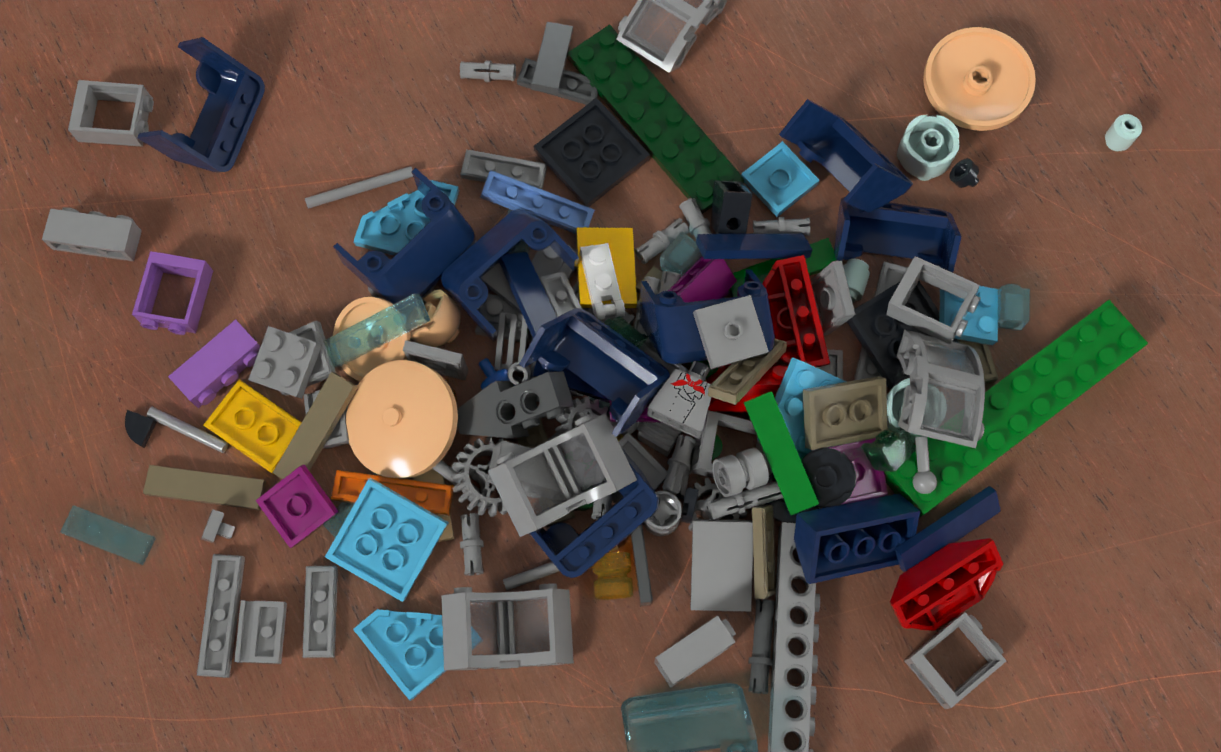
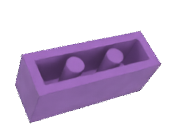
[168,320,260,408]

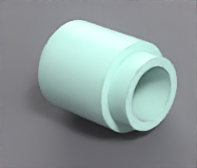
[1105,114,1142,151]
[843,259,870,303]

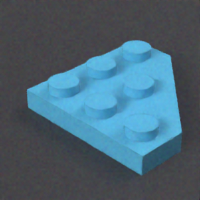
[353,180,459,256]
[353,609,482,701]

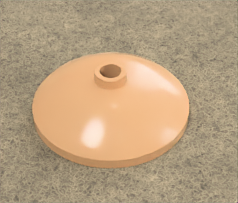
[333,297,410,381]

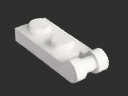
[580,243,625,320]

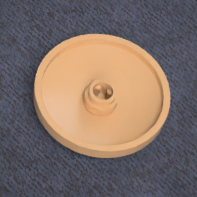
[923,27,1036,131]
[346,360,458,479]

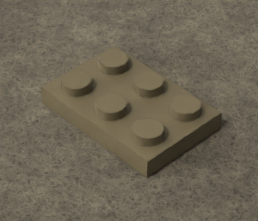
[803,376,888,450]

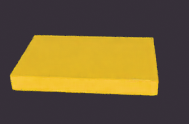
[576,227,637,308]
[203,379,302,475]

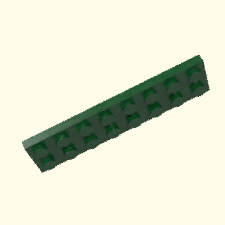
[567,24,744,214]

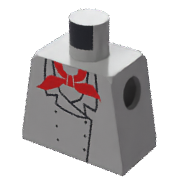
[647,361,711,439]

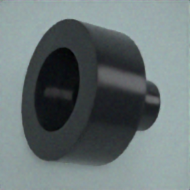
[949,158,979,188]

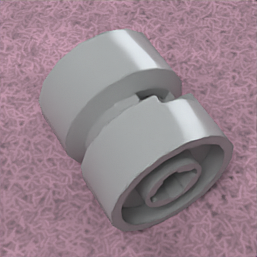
[712,448,769,497]
[643,491,682,536]

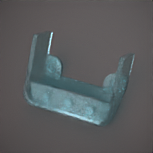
[621,683,758,752]

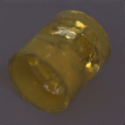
[593,552,633,600]

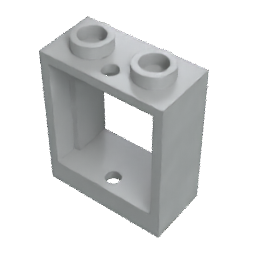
[68,80,154,147]
[886,256,981,345]
[689,410,771,478]
[904,612,1006,709]
[654,616,736,688]

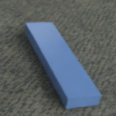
[480,170,595,234]

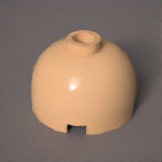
[407,289,461,347]

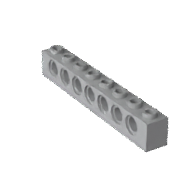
[768,522,820,752]

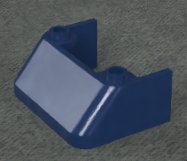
[137,37,265,173]
[779,99,913,214]
[333,168,476,312]
[834,197,962,273]
[441,209,579,342]
[640,269,775,364]
[519,308,670,437]
[529,447,659,578]

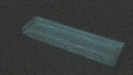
[324,294,430,367]

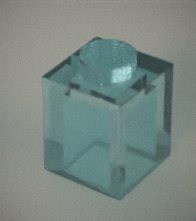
[660,231,702,278]
[998,284,1030,330]

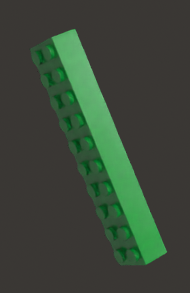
[884,299,1148,519]

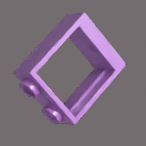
[132,251,213,335]

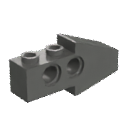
[457,372,574,438]

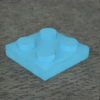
[741,141,820,217]
[939,286,998,345]

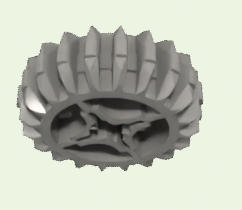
[450,437,507,517]

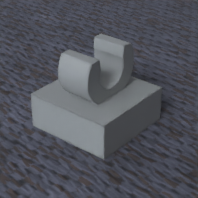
[201,509,235,543]

